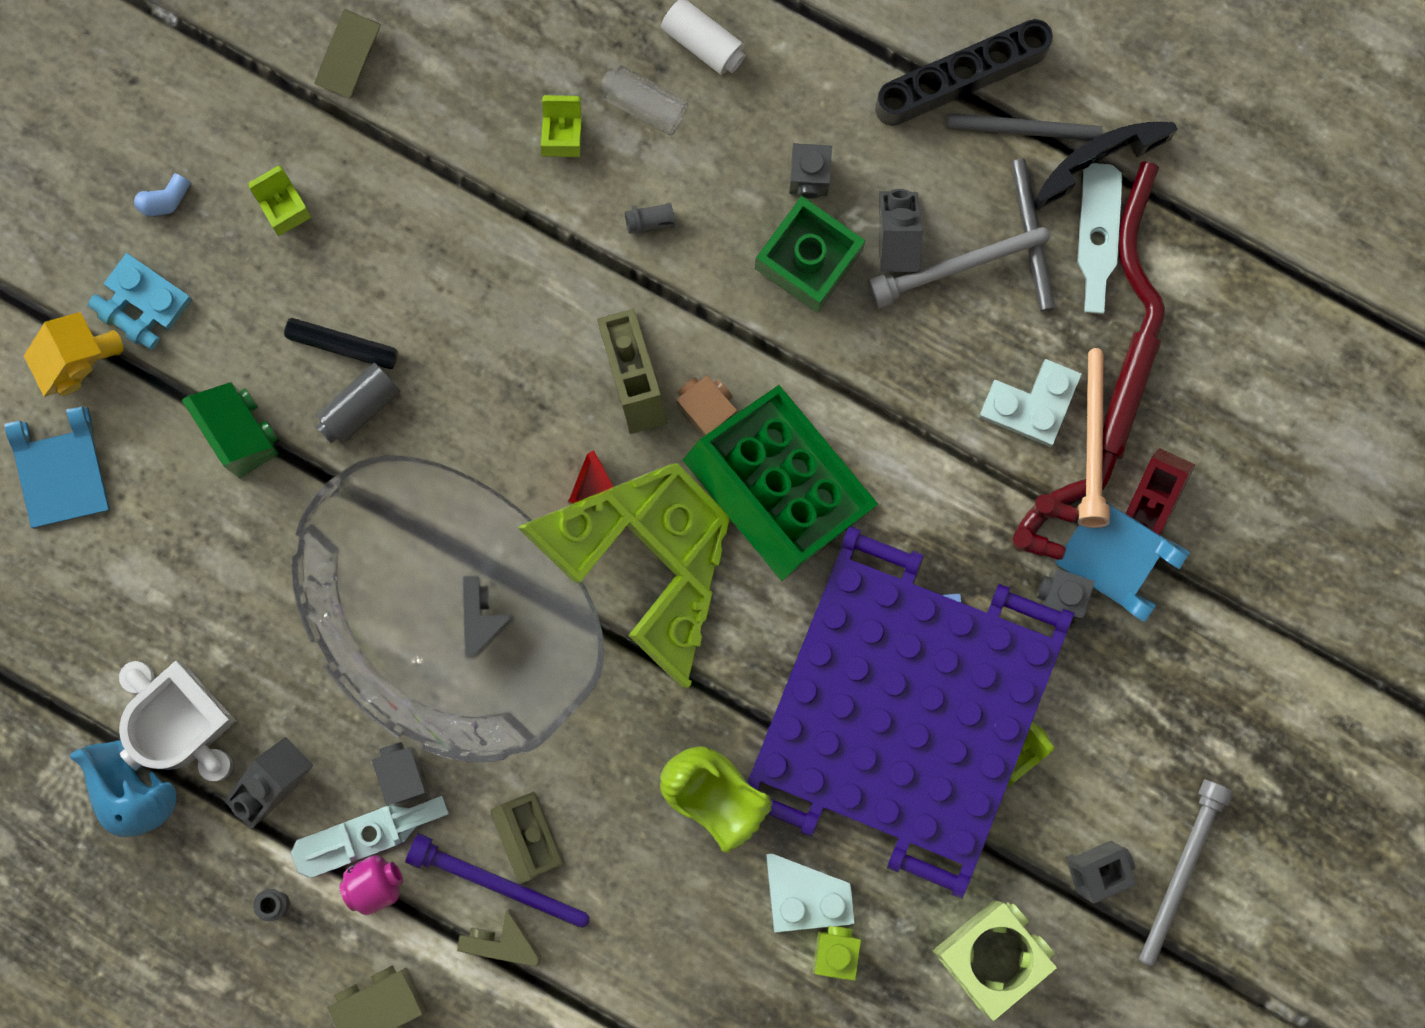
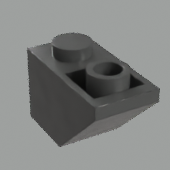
[879,189,923,272]
[224,737,313,830]

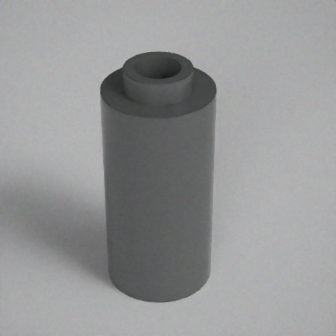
[315,363,401,444]

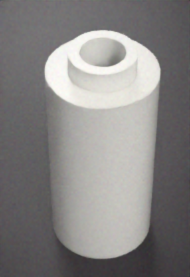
[660,0,745,75]

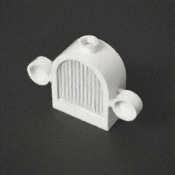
[119,660,236,782]

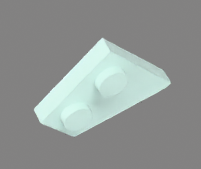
[766,853,855,932]

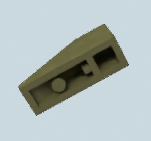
[597,308,668,434]

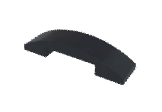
[1034,122,1178,210]

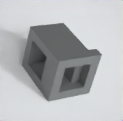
[1065,841,1136,904]

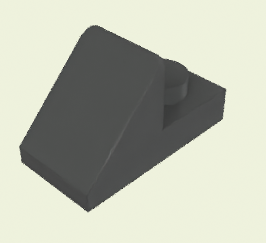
[463,576,514,660]

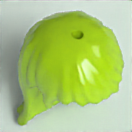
[660,746,773,853]

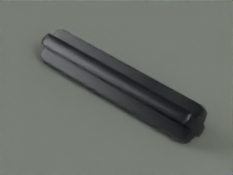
[284,318,398,369]

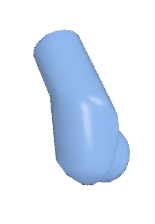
[134,173,191,217]

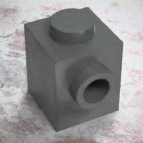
[789,143,832,198]
[1036,569,1095,623]
[372,742,430,806]

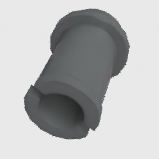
[625,203,675,237]
[253,889,290,922]

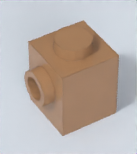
[677,375,737,437]

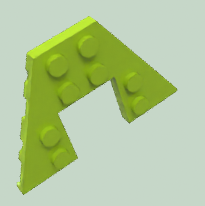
[518,463,730,688]

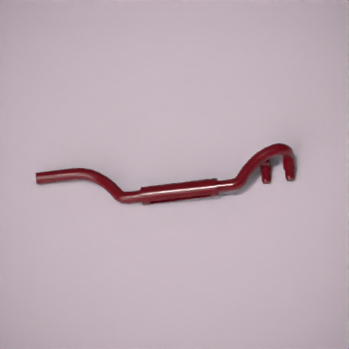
[1012,161,1165,560]

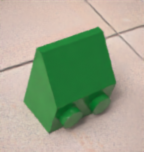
[182,382,280,479]

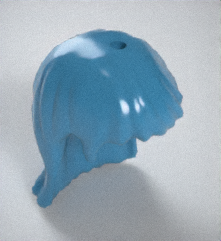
[70,740,177,837]

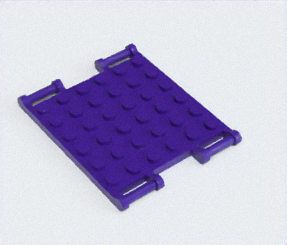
[747,526,1074,899]

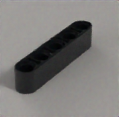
[875,19,1053,126]

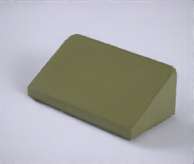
[490,791,564,884]

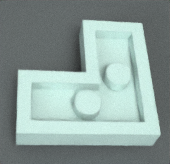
[978,359,1081,447]

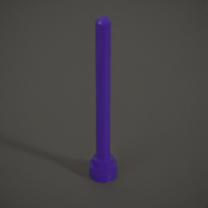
[405,833,590,928]

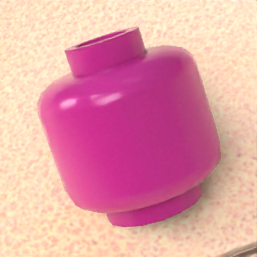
[339,855,403,915]

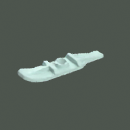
[1077,163,1122,314]
[291,796,449,878]

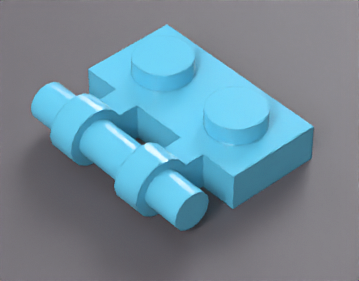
[87,253,192,350]

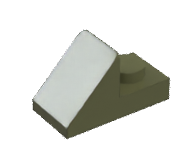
[457,909,541,967]

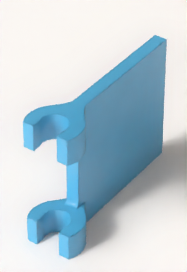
[4,406,110,528]
[1055,502,1190,622]

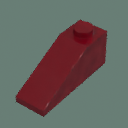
[1125,448,1195,535]

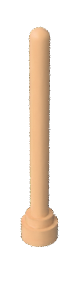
[1078,348,1110,528]

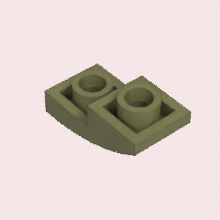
[314,9,381,99]

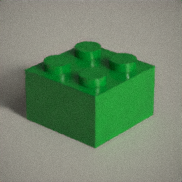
[755,195,866,313]

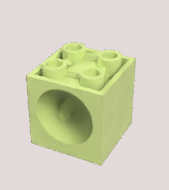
[933,900,1057,1021]

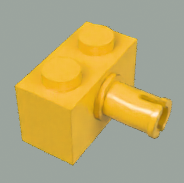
[24,312,123,397]

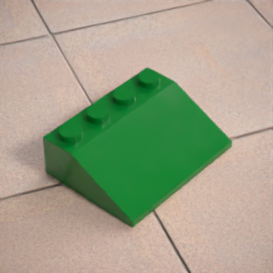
[682,385,878,582]

